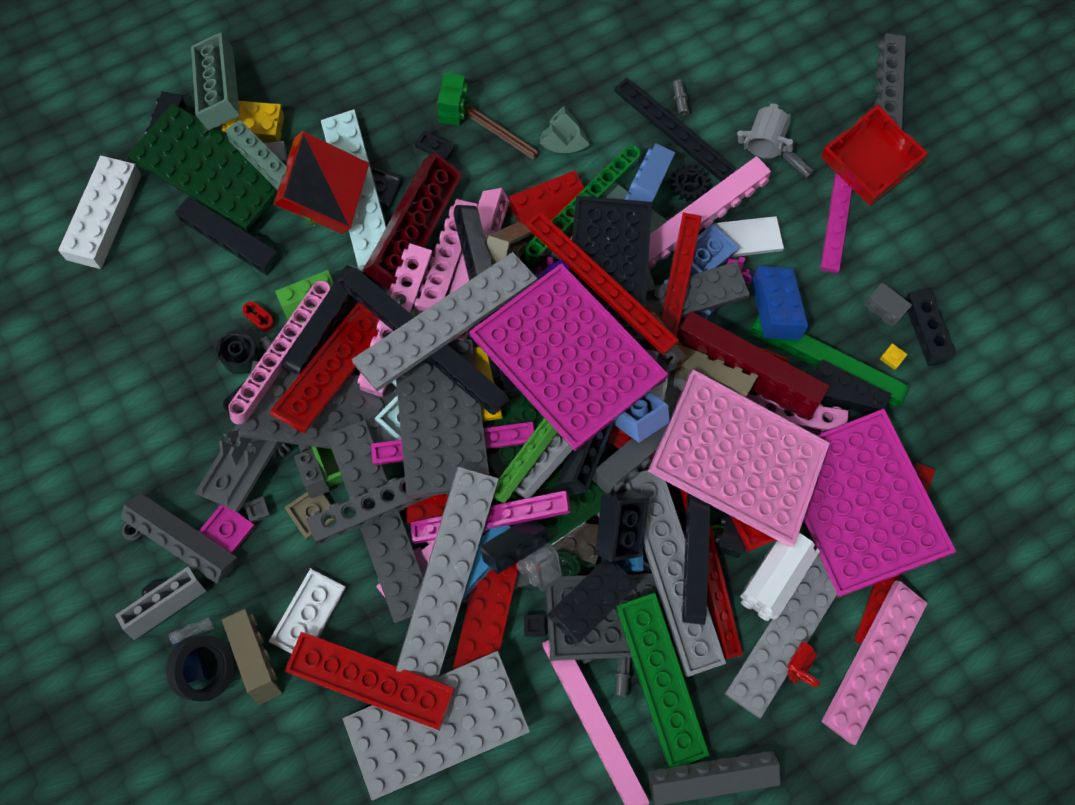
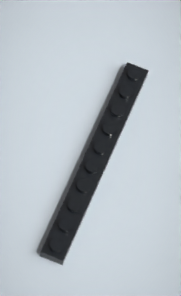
[614,77,746,200]

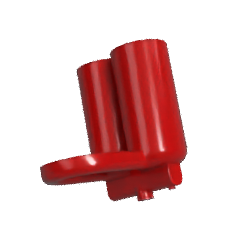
[787,642,820,687]

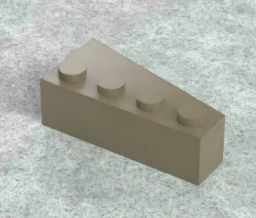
[486,222,535,265]

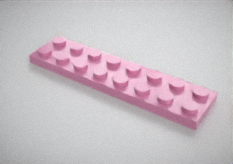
[821,581,928,745]

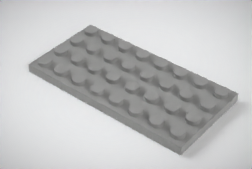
[342,651,531,800]

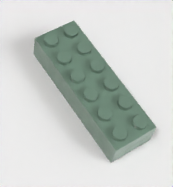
[191,32,240,130]

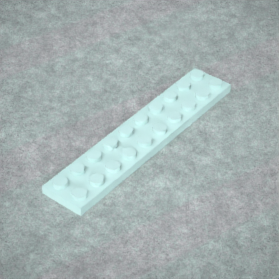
[321,110,386,270]

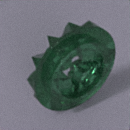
[549,549,582,576]

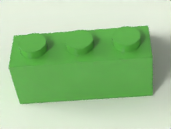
[275,270,334,322]

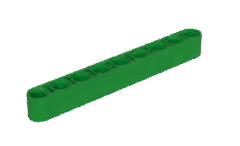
[526,145,640,264]
[749,314,909,407]

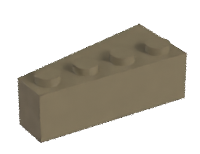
[671,347,758,398]
[222,609,283,705]

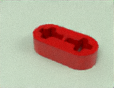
[242,301,274,332]

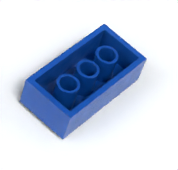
[752,266,808,340]

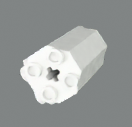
[740,533,820,621]

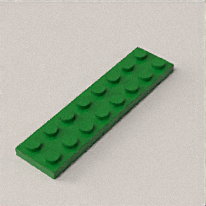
[615,593,709,768]

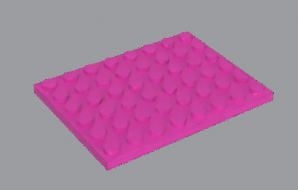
[469,263,668,451]
[803,409,956,598]

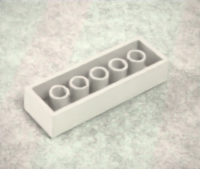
[58,155,141,269]

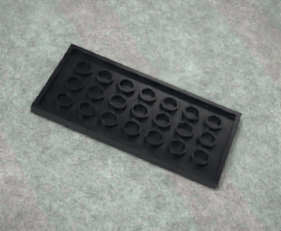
[569,196,652,343]

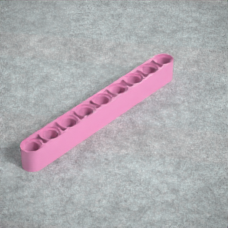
[229,281,330,424]
[542,639,650,805]

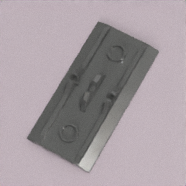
[194,424,280,513]

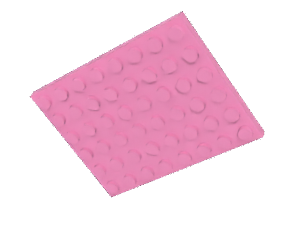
[648,369,830,547]

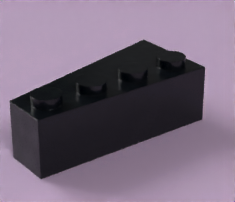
[812,360,892,415]

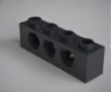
[905,288,956,367]

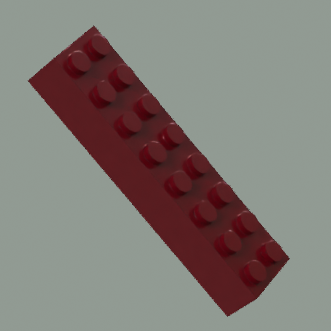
[362,152,463,291]
[677,311,829,421]

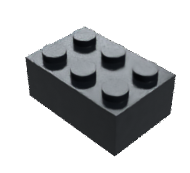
[595,491,649,562]

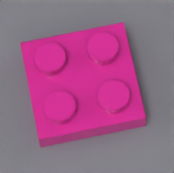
[198,505,255,554]

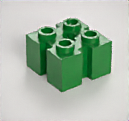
[437,73,469,126]

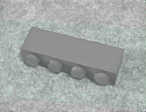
[115,566,206,640]

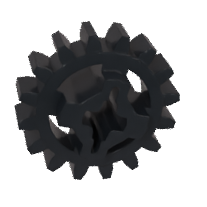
[670,164,710,202]

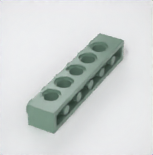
[225,120,287,190]

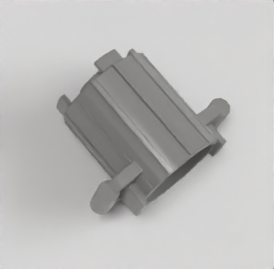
[737,103,793,158]

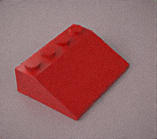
[509,170,584,236]

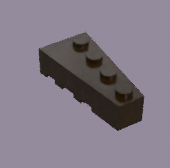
[550,523,602,565]

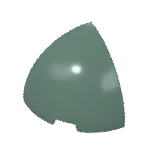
[540,106,589,153]

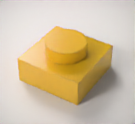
[880,343,908,370]

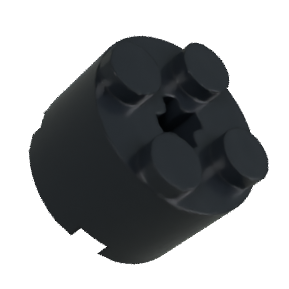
[216,330,260,374]

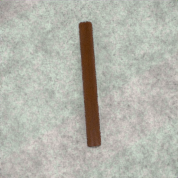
[465,106,539,159]

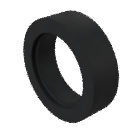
[166,635,234,702]

